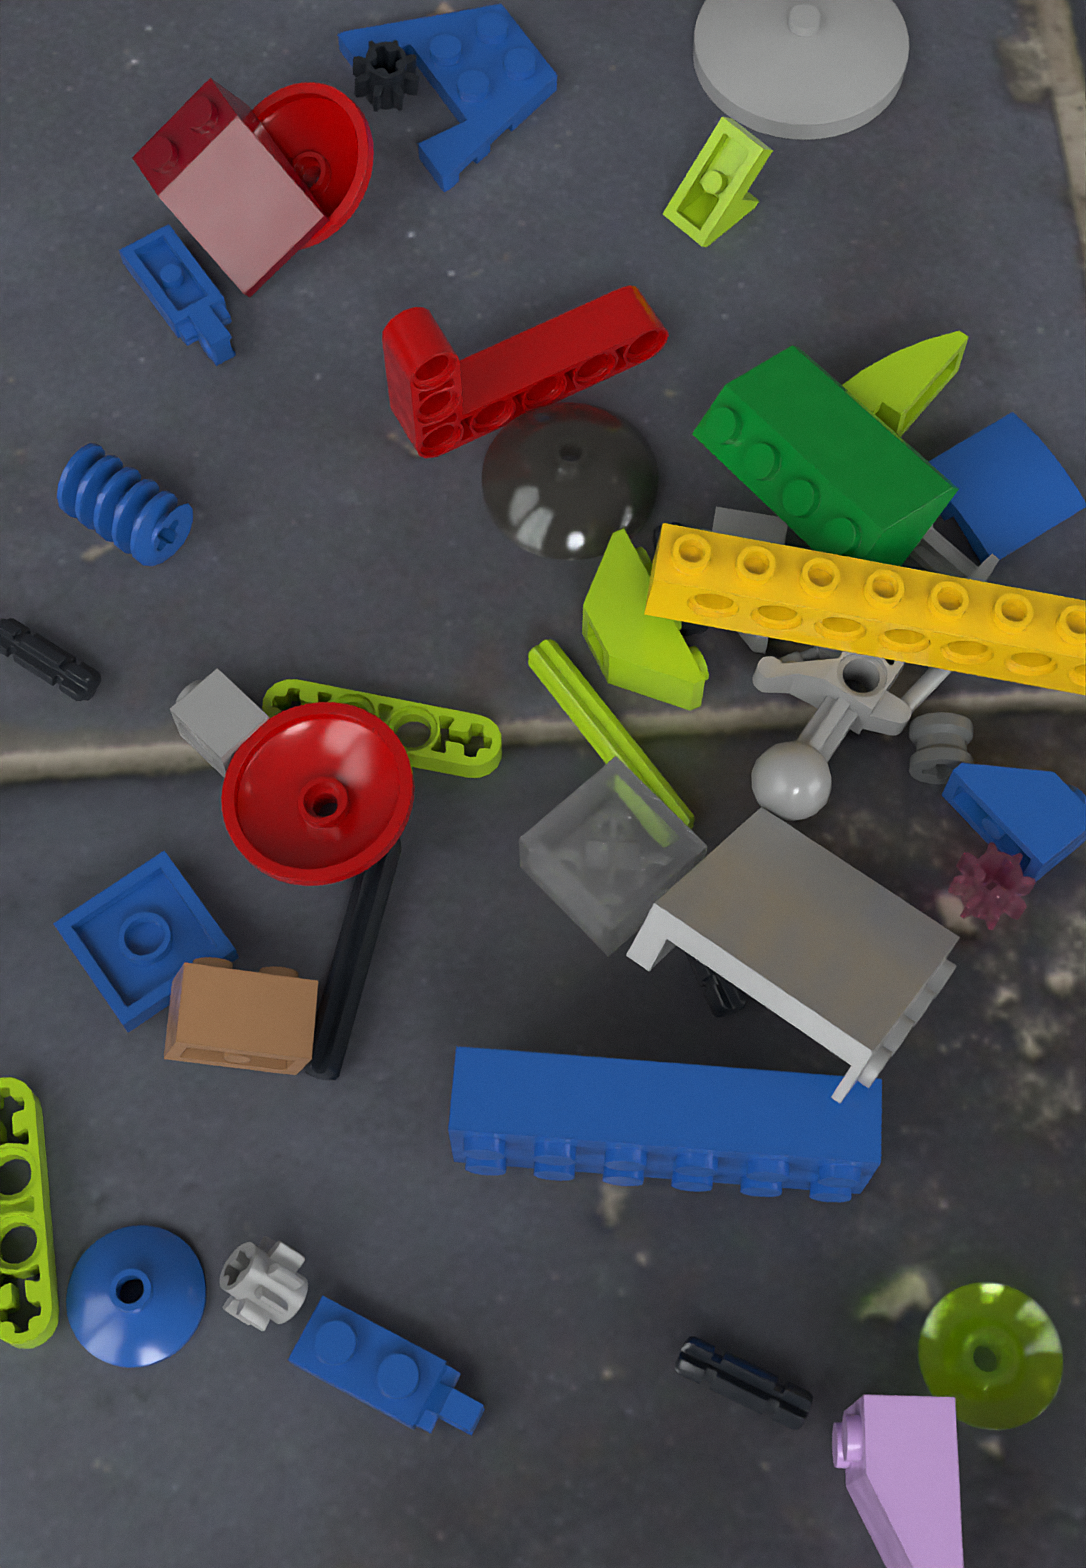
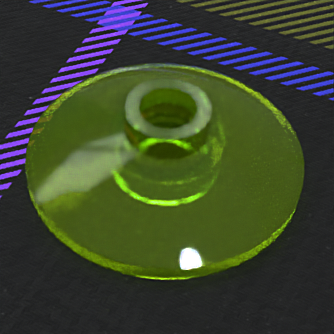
[918,1282,1063,1430]

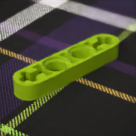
[262,679,502,778]
[0,1077,60,1349]

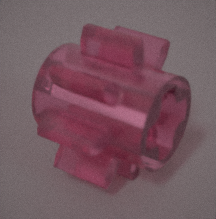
[948,843,1036,929]

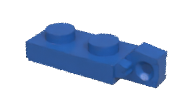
[119,225,236,366]
[288,1296,485,1436]

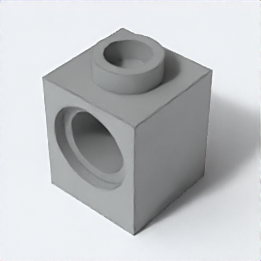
[170,668,269,778]

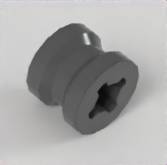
[909,712,974,784]

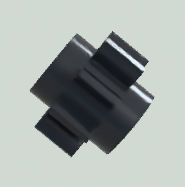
[353,40,419,112]

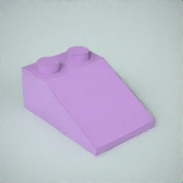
[832,1395,963,1568]

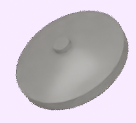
[693,0,909,140]

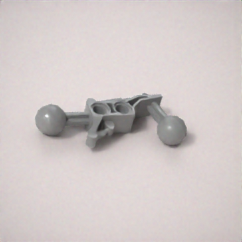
[751,524,999,822]

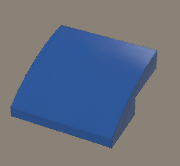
[928,412,1086,564]

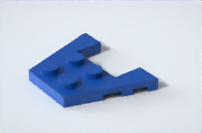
[338,4,557,192]

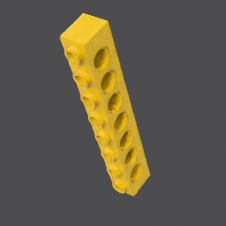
[644,523,1086,695]

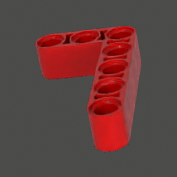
[382,286,669,458]

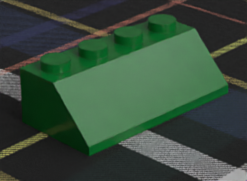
[692,345,959,566]

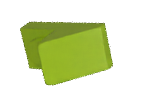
[663,116,773,247]

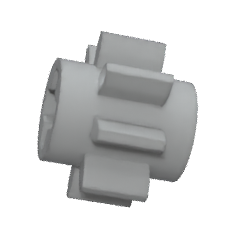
[220,1236,308,1331]

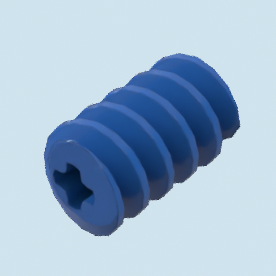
[57,443,193,566]

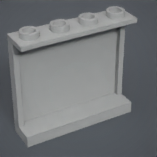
[626,807,960,1103]

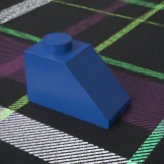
[942,763,1086,887]

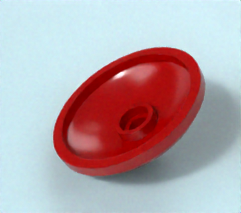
[252,82,374,250]
[221,702,415,886]

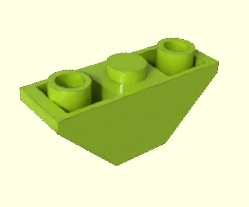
[582,529,709,711]

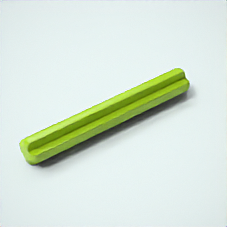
[528,639,695,842]

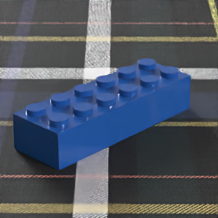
[448,1046,882,1202]

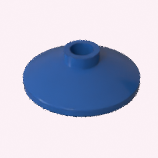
[66,1225,207,1368]

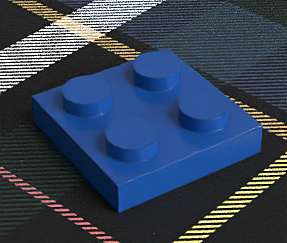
[53,850,239,1033]

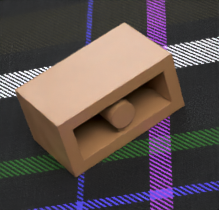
[164,957,318,1075]

